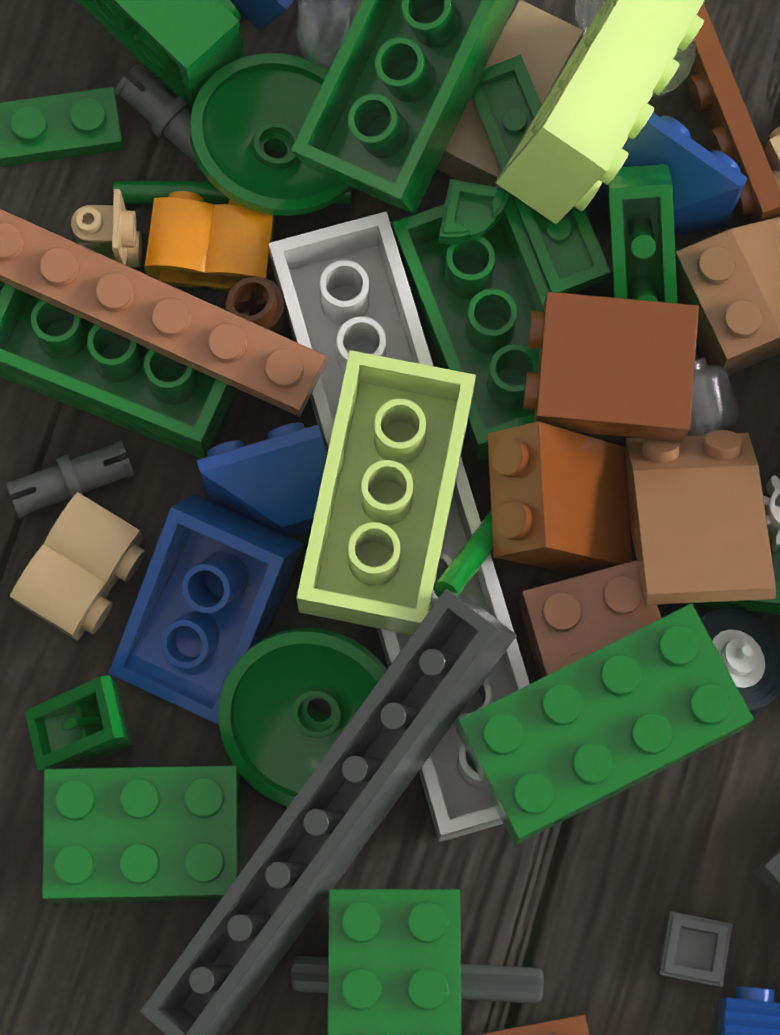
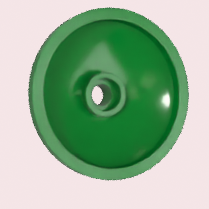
[189,53,352,216]
[218,628,387,807]

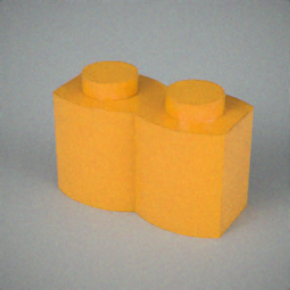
[145,191,274,292]

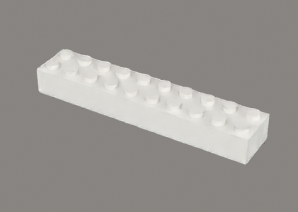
[269,211,530,842]

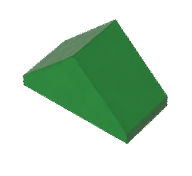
[24,675,133,771]

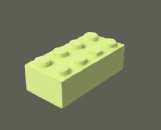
[495,0,704,224]
[297,350,476,635]

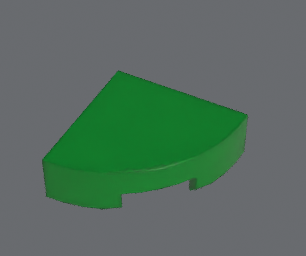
[438,179,510,244]

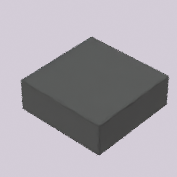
[657,911,733,988]

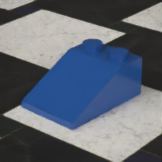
[108,494,304,725]

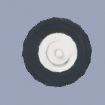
[699,608,780,716]

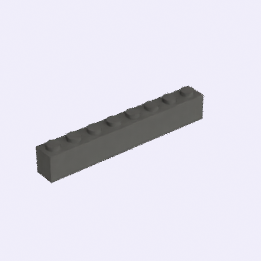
[140,589,517,1035]

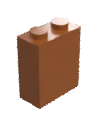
[523,292,699,442]
[488,421,632,576]

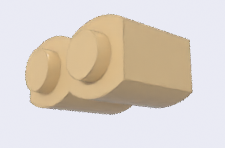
[10,492,146,641]

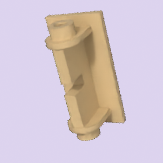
[71,189,142,268]

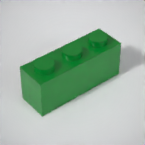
[607,164,677,303]

